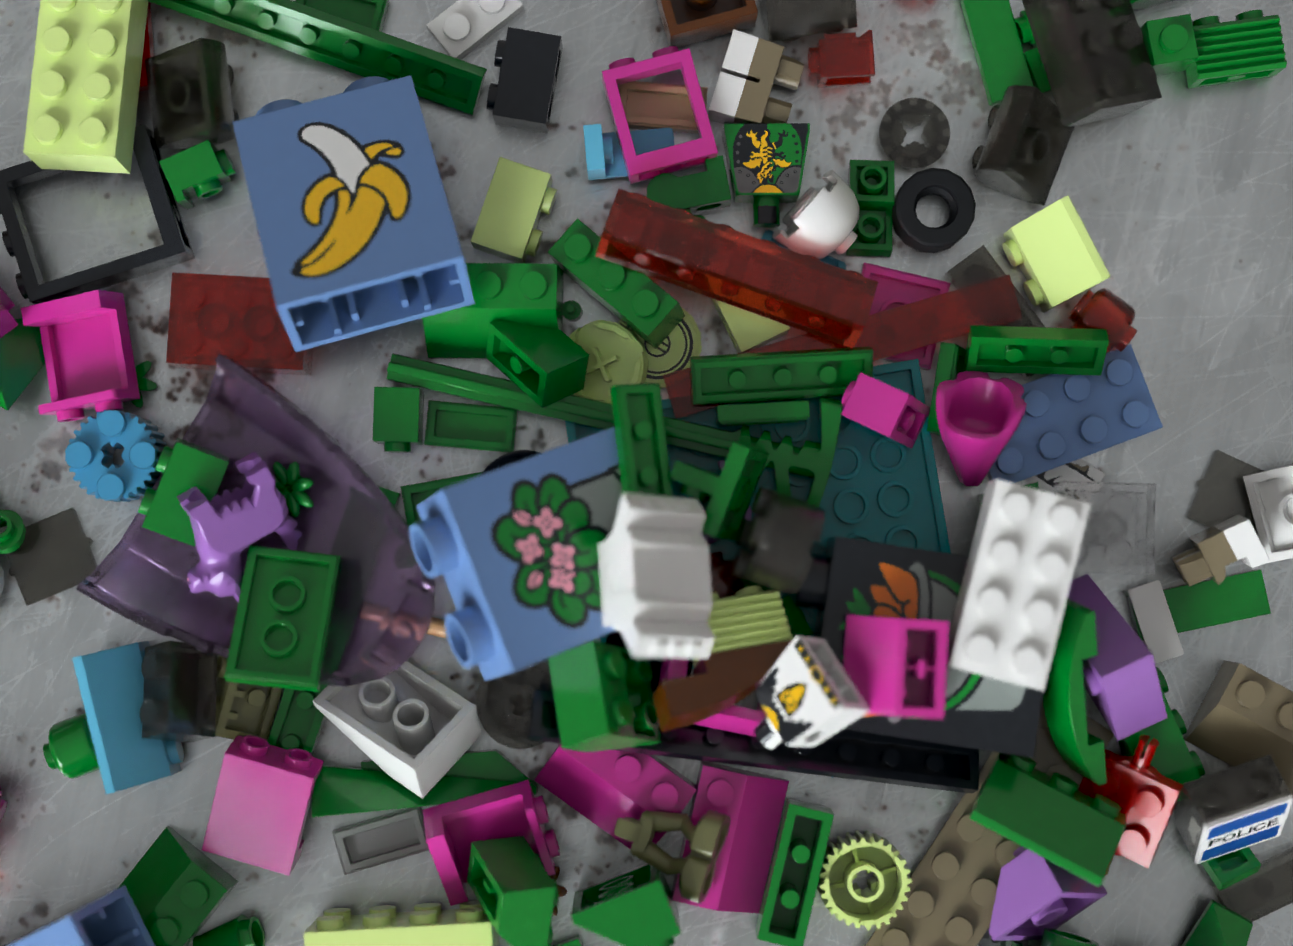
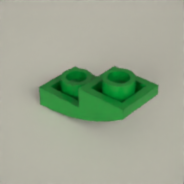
[846,160,895,257]

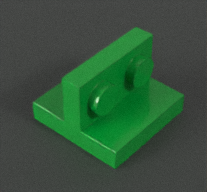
[669,442,769,540]

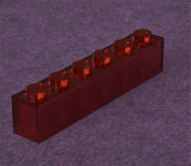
[595,189,878,349]

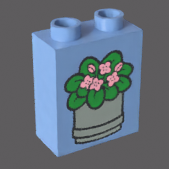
[409,427,675,681]

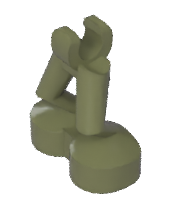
[614,809,731,904]

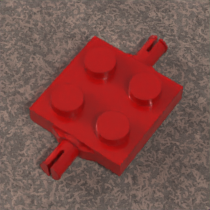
[1078,735,1184,876]

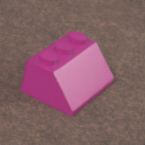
[534,744,697,850]
[671,761,789,913]

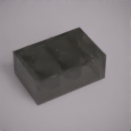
[1022,0,1162,127]

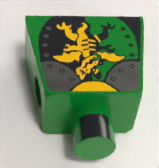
[723,123,810,228]

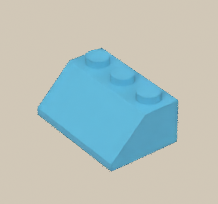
[72,641,184,794]

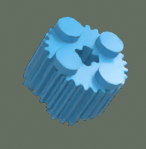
[65,410,167,502]

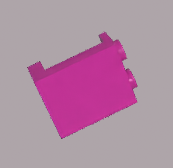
[21,290,140,422]
[202,735,324,876]
[423,780,560,906]

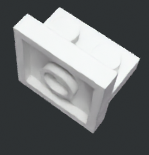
[1243,464,1293,563]

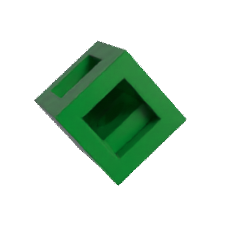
[159,140,236,210]

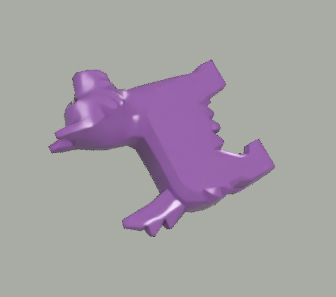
[177,452,302,602]

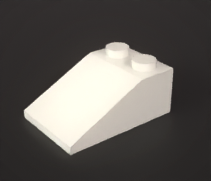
[313,639,482,799]

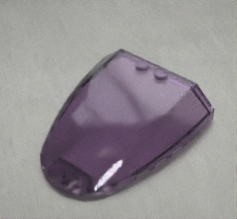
[76,353,436,686]

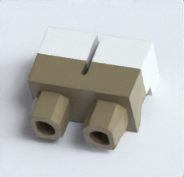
[708,29,805,124]
[1171,514,1270,587]

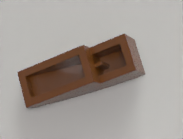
[652,640,792,732]

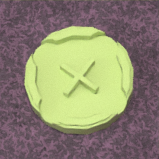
[569,320,649,404]

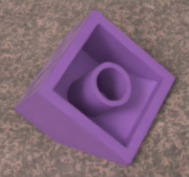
[989,846,1108,941]

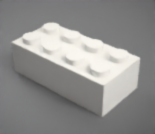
[947,479,1091,691]

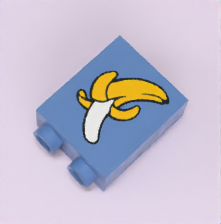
[232,75,475,352]

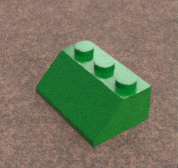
[422,263,564,359]
[969,753,1126,887]
[118,826,238,946]
[571,864,681,946]

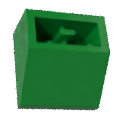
[548,641,661,752]
[467,836,559,946]

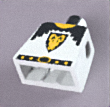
[754,635,870,749]

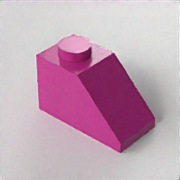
[841,372,930,449]

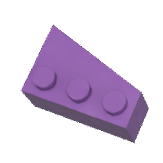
[1067,574,1167,741]

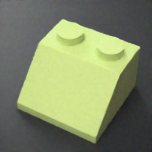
[1002,195,1111,313]

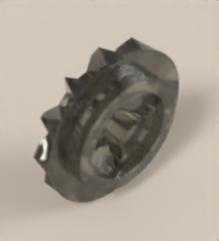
[879,98,950,169]

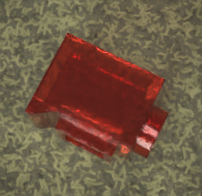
[808,30,875,88]

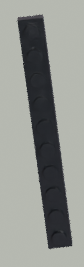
[528,690,979,793]

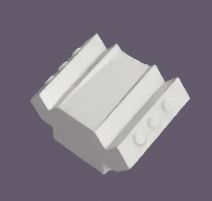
[597,492,715,659]

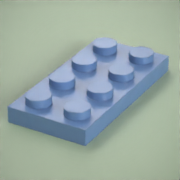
[987,344,1163,483]

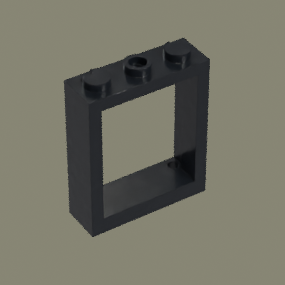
[0,124,195,304]

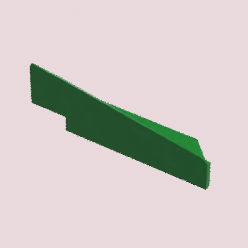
[311,749,538,817]

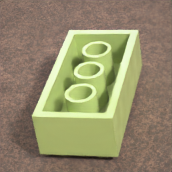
[23,0,148,174]
[304,900,500,946]

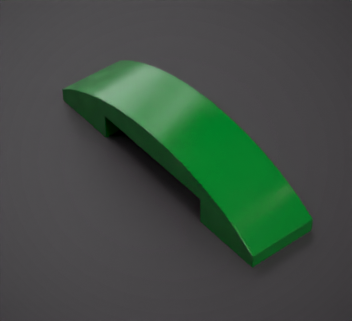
[1042,599,1107,786]

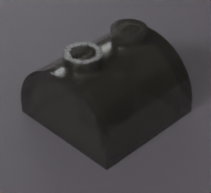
[145,38,239,149]
[972,85,1076,205]

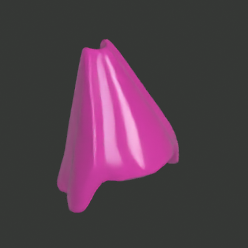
[936,371,1027,487]

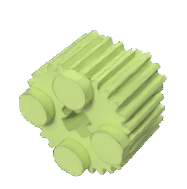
[817,830,912,931]

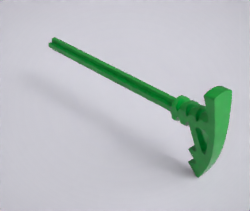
[387,353,842,568]

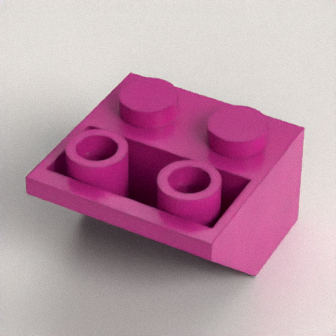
[843,615,949,719]

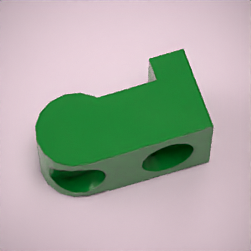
[647,155,731,218]

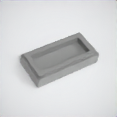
[332,807,429,875]

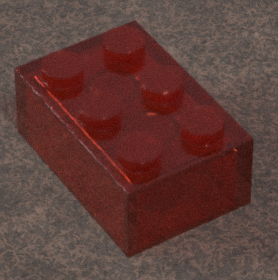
[166,272,313,376]

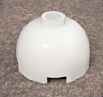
[772,170,859,260]

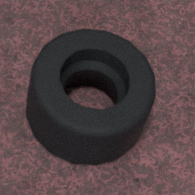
[892,168,976,253]

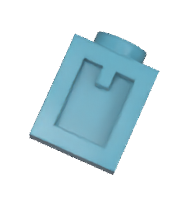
[583,124,674,180]

